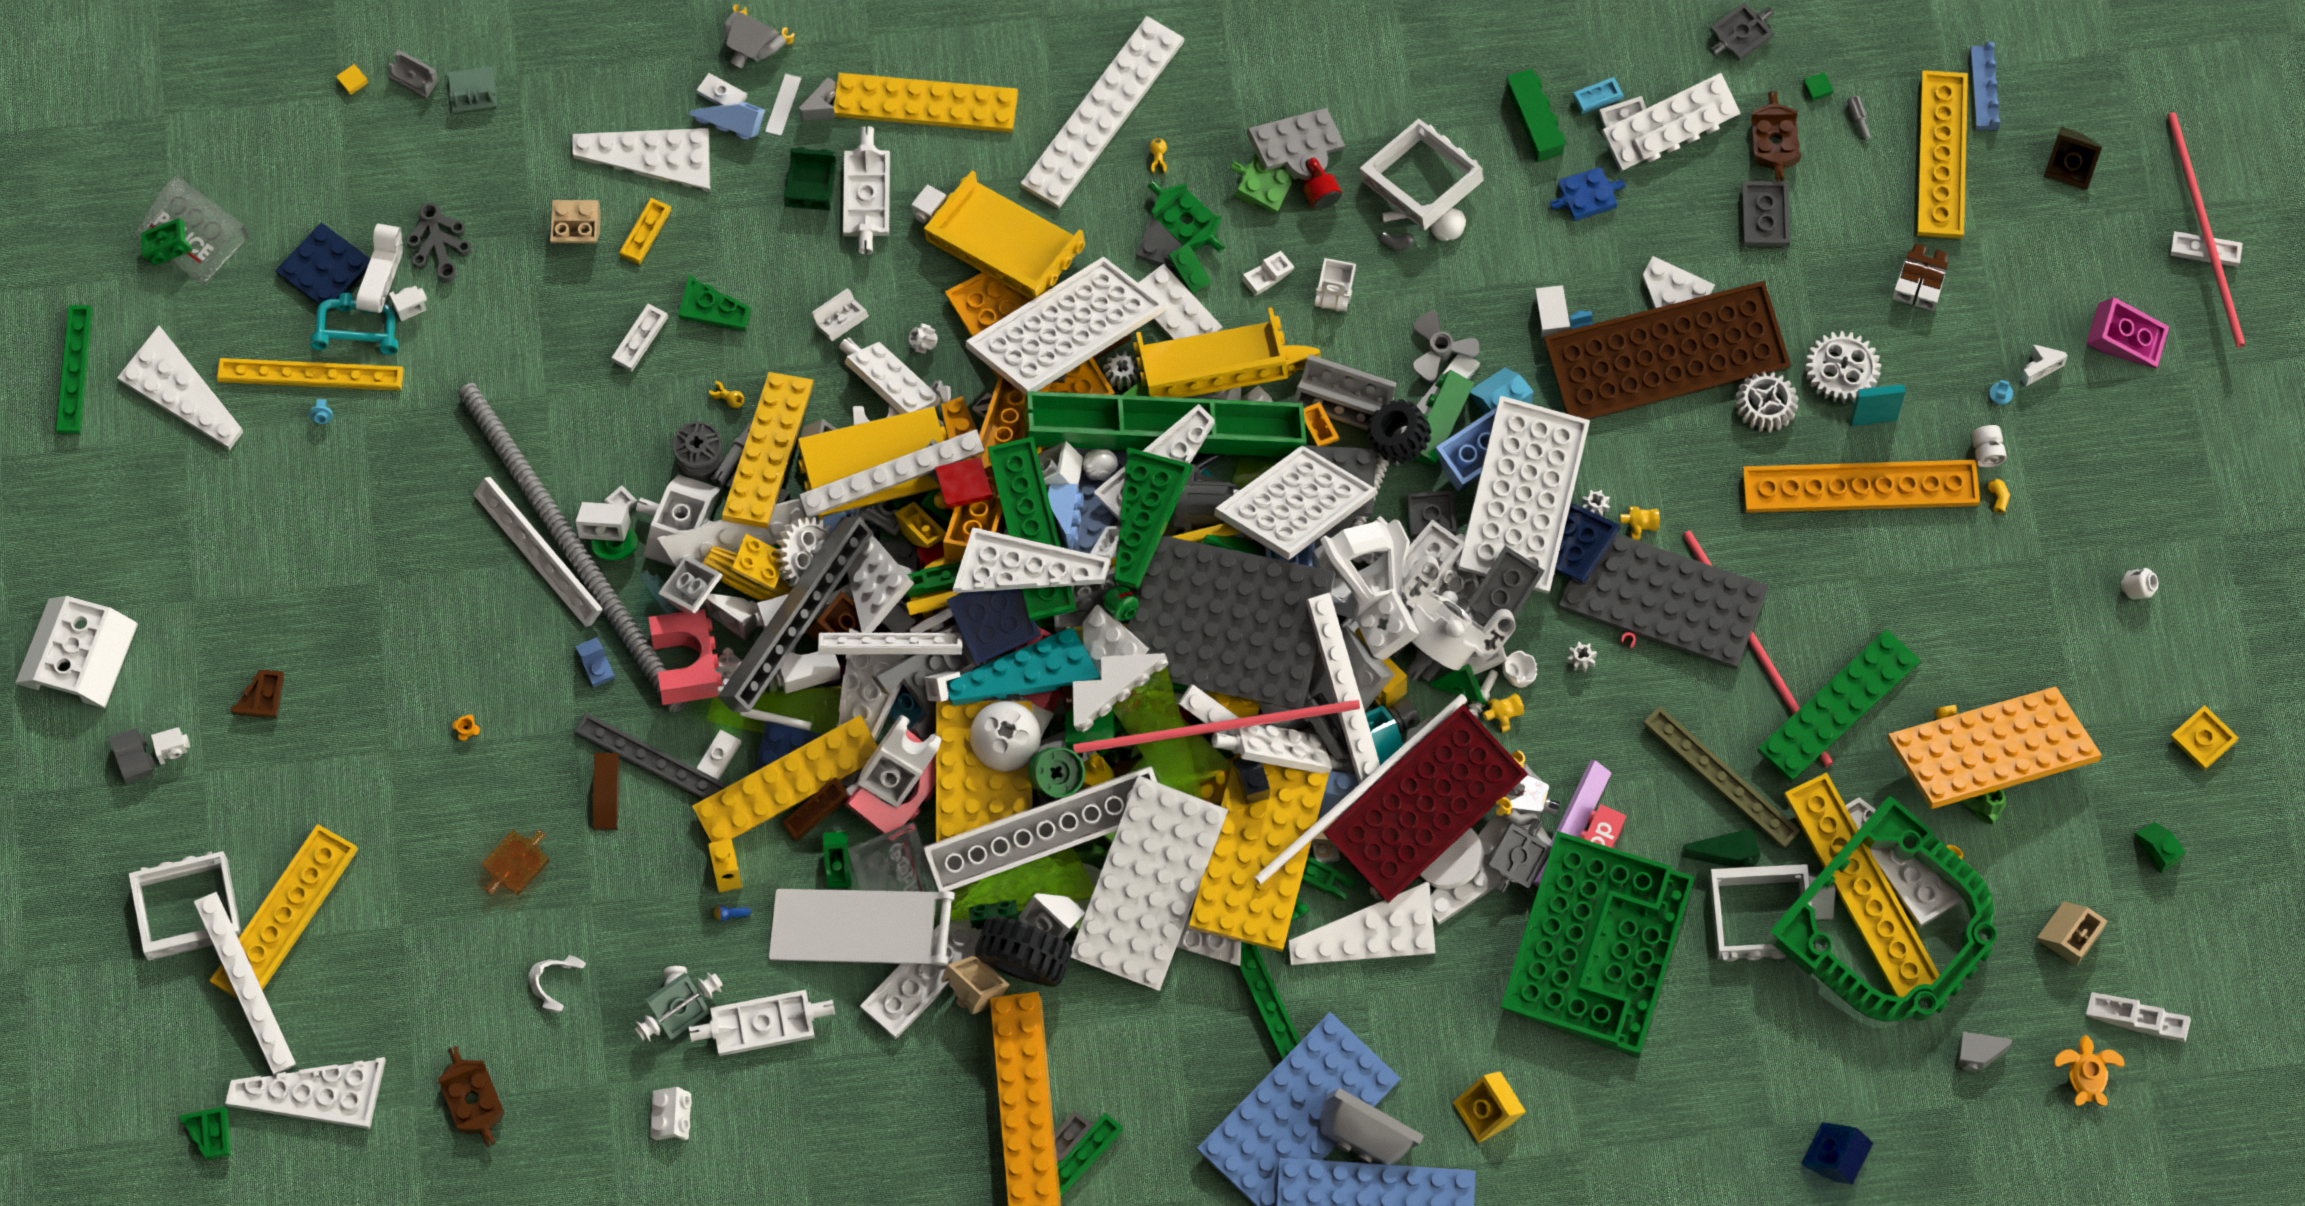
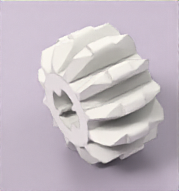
[1103,351,1142,391]

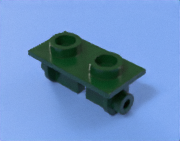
[968,900,1019,930]

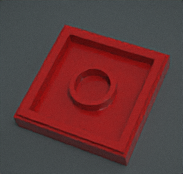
[935,457,992,509]

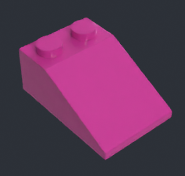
[2086,297,2169,368]

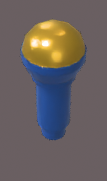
[713,905,751,922]

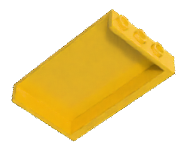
[924,170,1085,300]
[1133,307,1289,398]
[798,406,947,522]

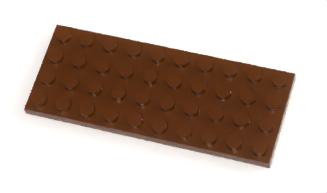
[1543,281,1791,420]

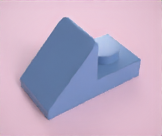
[575,637,615,688]

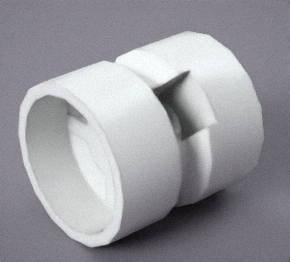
[1971,425,2007,467]

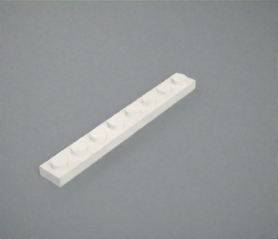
[799,430,985,518]
[473,477,603,627]
[1305,593,1380,784]
[194,892,296,1076]

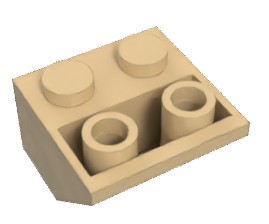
[550,200,601,243]
[2036,901,2107,967]

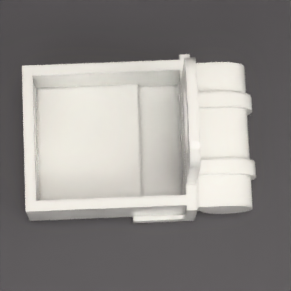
[1315,258,1356,312]

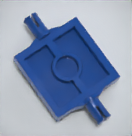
[1549,167,1625,221]

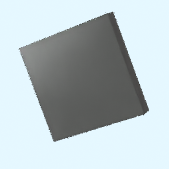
[1406,490,1457,539]

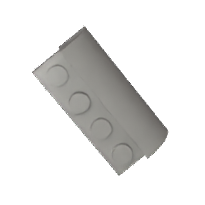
[1294,354,1397,430]

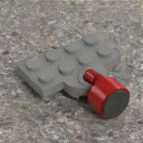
[1246,108,1345,209]

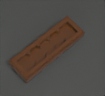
[782,777,851,841]

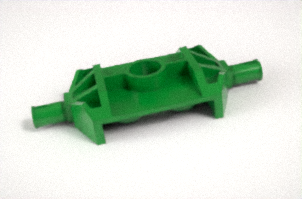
[1148,180,1226,253]

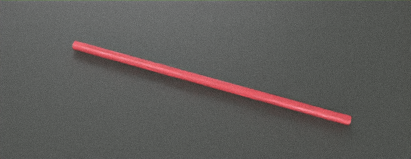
[2167,113,2245,348]
[1683,531,1833,767]
[1073,700,1360,753]

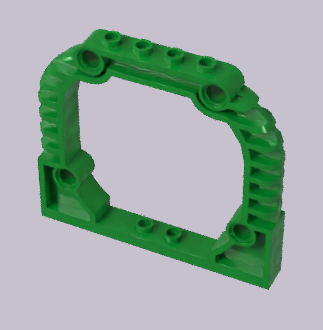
[1766,795,1997,1022]

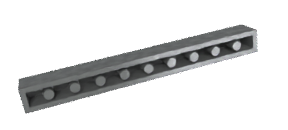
[718,517,873,712]

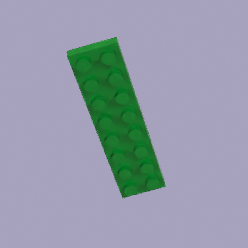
[987,437,1076,621]
[1757,629,1921,783]

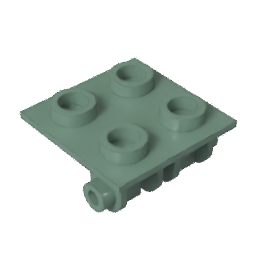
[448,66,498,113]

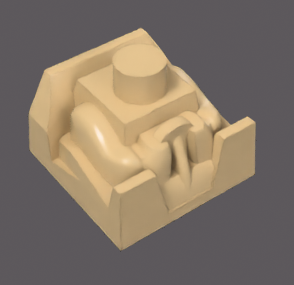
[941,955,1010,1015]

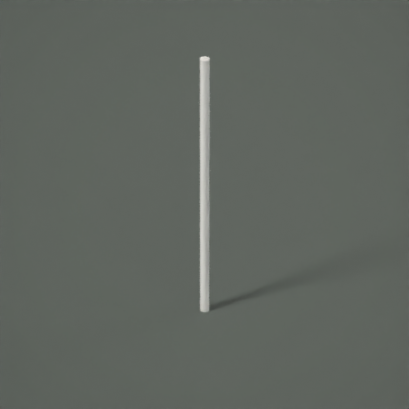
[1254,694,1467,885]

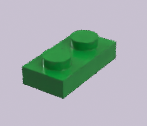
[1167,243,1211,294]

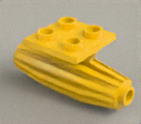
[702,534,794,601]

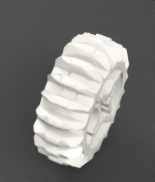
[1735,371,1798,433]

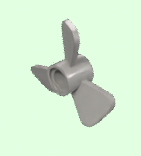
[1413,311,1479,383]

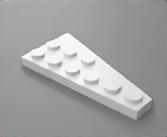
[573,128,710,193]
[117,326,243,450]
[1094,404,1215,522]
[657,498,811,568]
[847,514,914,633]
[953,527,1111,593]
[837,629,907,787]
[1845,797,1964,927]
[225,1057,386,1129]

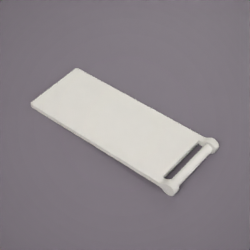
[769,889,955,966]

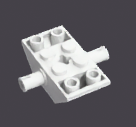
[636,474,722,567]

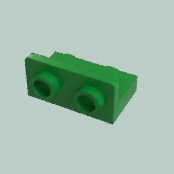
[141,217,193,266]

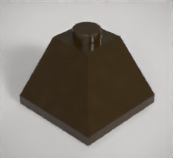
[2044,127,2102,190]

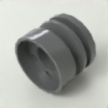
[672,422,724,482]

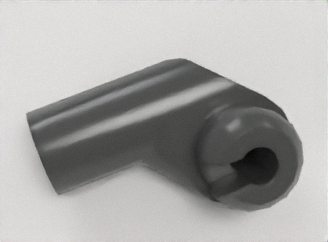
[1379,231,1415,251]

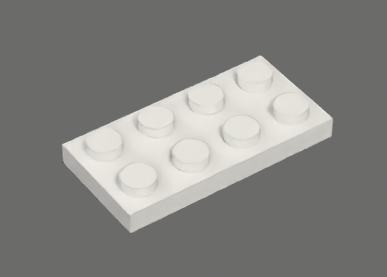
[1139,264,1223,340]

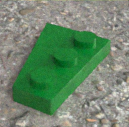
[678,275,751,332]

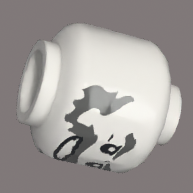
[2121,568,2158,600]

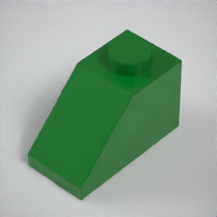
[2134,822,2186,873]
[823,831,852,889]

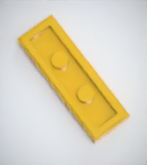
[619,198,671,265]

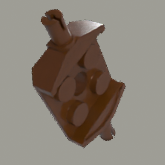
[1751,91,1801,181]
[438,1046,505,1147]

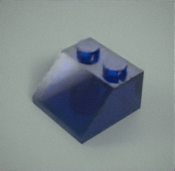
[1801,1122,1874,1185]

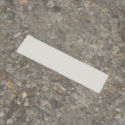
[765,74,801,135]

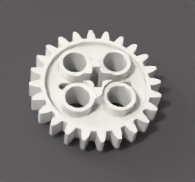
[1805,331,1881,404]
[775,517,832,587]

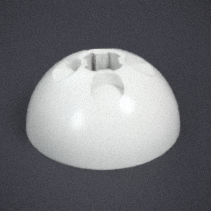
[970,701,1041,772]

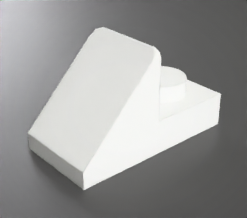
[2021,345,2068,386]

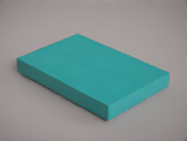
[1850,384,1906,426]

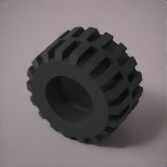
[1367,399,1432,464]

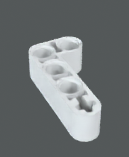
[356,224,403,313]

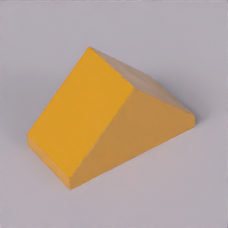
[1304,402,1339,446]

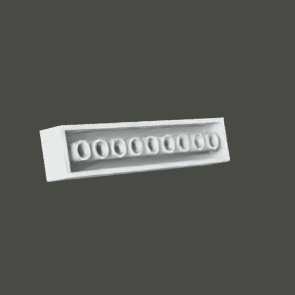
[923,766,1157,892]

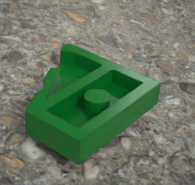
[180,1107,231,1160]

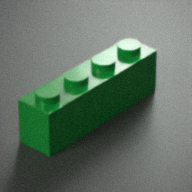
[1506,68,1567,162]
[1413,370,1474,467]

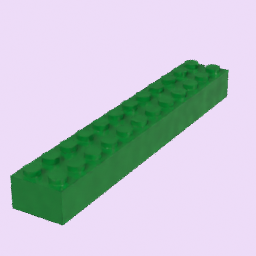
[1023,391,1307,457]

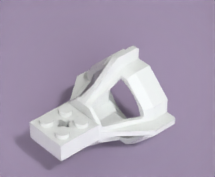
[1313,519,1420,661]

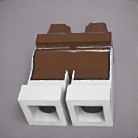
[1892,243,1948,312]

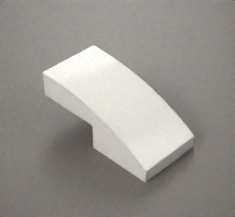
[1242,251,1295,296]

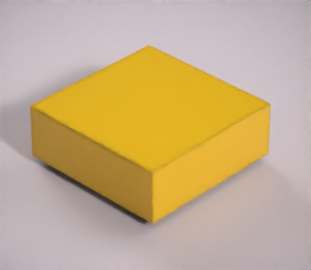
[336,64,368,95]

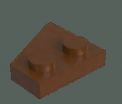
[231,670,285,719]

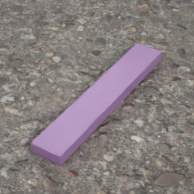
[1533,760,1611,887]

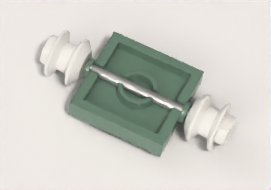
[635,972,723,1042]

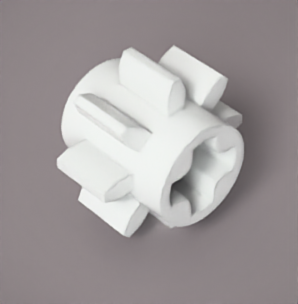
[909,323,937,354]
[1582,490,1610,516]
[1567,642,1597,673]

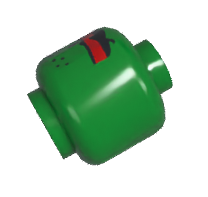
[1103,586,1139,621]

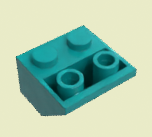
[1342,706,1403,766]

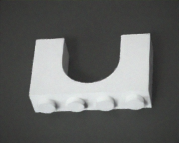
[754,594,840,694]

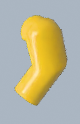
[1988,479,2010,514]

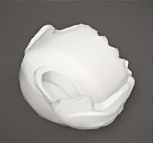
[1431,208,1466,241]
[1083,449,1118,481]
[1502,651,1537,688]

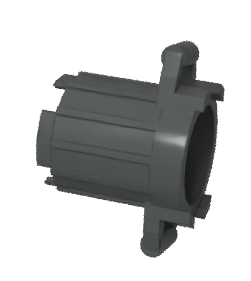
[1174,464,1238,533]

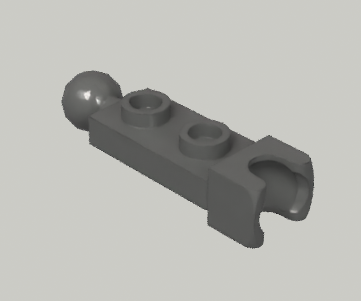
[1304,693,1355,774]

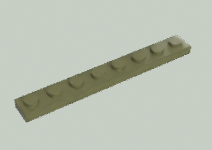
[1643,706,1801,850]

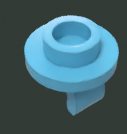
[1989,380,2013,405]
[309,399,333,424]

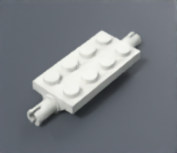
[843,126,890,255]
[839,338,944,427]
[1211,724,1345,773]
[689,990,835,1056]

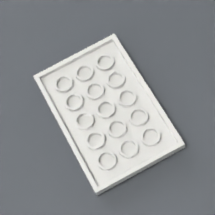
[1214,445,1376,560]

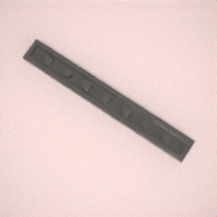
[574,713,729,800]

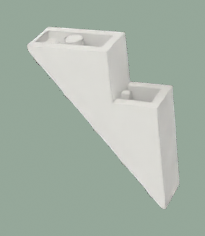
[1073,653,1168,732]

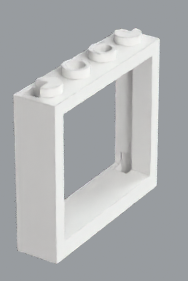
[1360,119,1484,231]
[129,851,242,961]
[1709,864,1816,962]

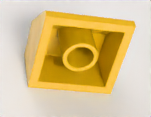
[1453,1072,1526,1143]

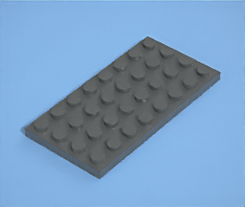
[1559,534,1769,670]

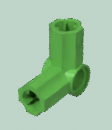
[1959,789,2006,825]

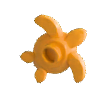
[2054,1035,2124,1106]

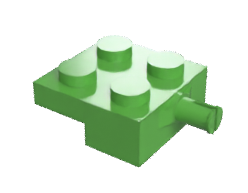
[1229,153,1293,214]

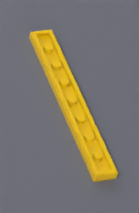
[217,358,404,391]

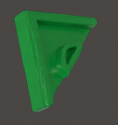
[1430,664,1486,705]

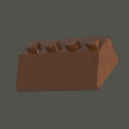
[805,591,888,667]

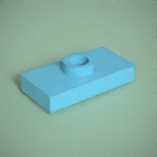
[1572,77,1623,114]

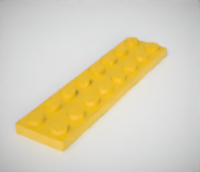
[1917,70,1968,239]
[834,73,1018,133]
[722,372,814,529]
[692,715,878,843]
[210,824,358,999]

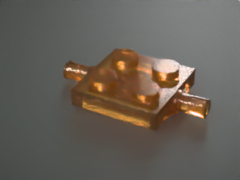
[481,829,550,896]

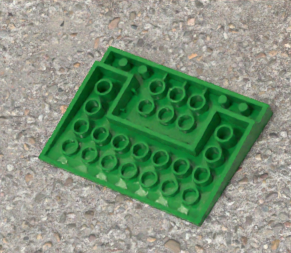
[1500,831,1695,1059]

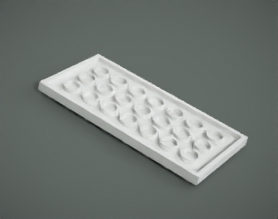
[966,257,1166,395]
[1457,396,1590,594]
[1071,775,1228,991]

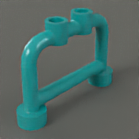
[310,293,399,355]

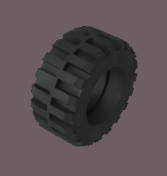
[975,916,1072,987]

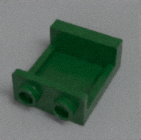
[784,147,837,211]

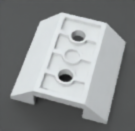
[15,596,138,709]

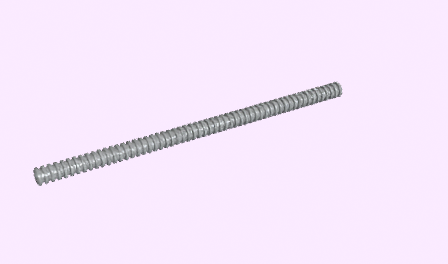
[458,383,687,712]

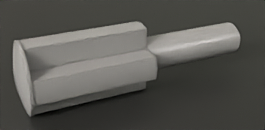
[1847,96,1871,140]

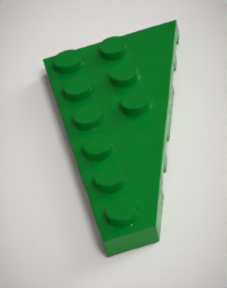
[1115,447,1193,589]

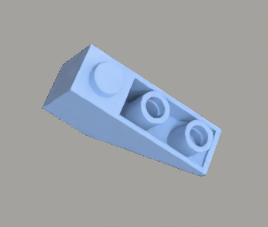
[689,102,765,139]
[1048,484,1084,550]

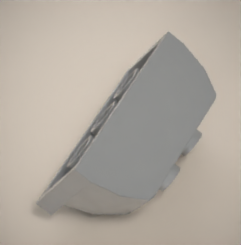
[1320,1088,1424,1165]

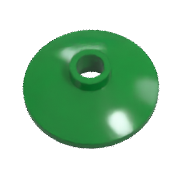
[591,529,638,561]

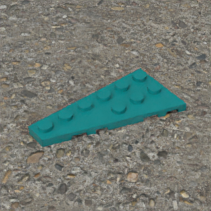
[946,627,1101,706]

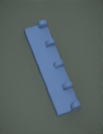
[1970,42,2000,130]

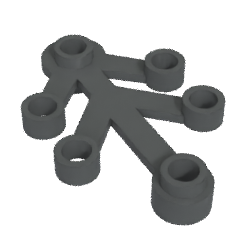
[407,203,471,282]

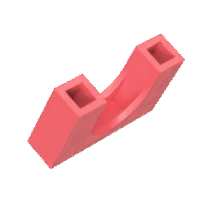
[648,609,722,705]
[844,729,936,840]

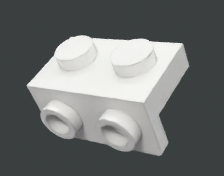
[811,289,869,341]
[650,1087,692,1140]

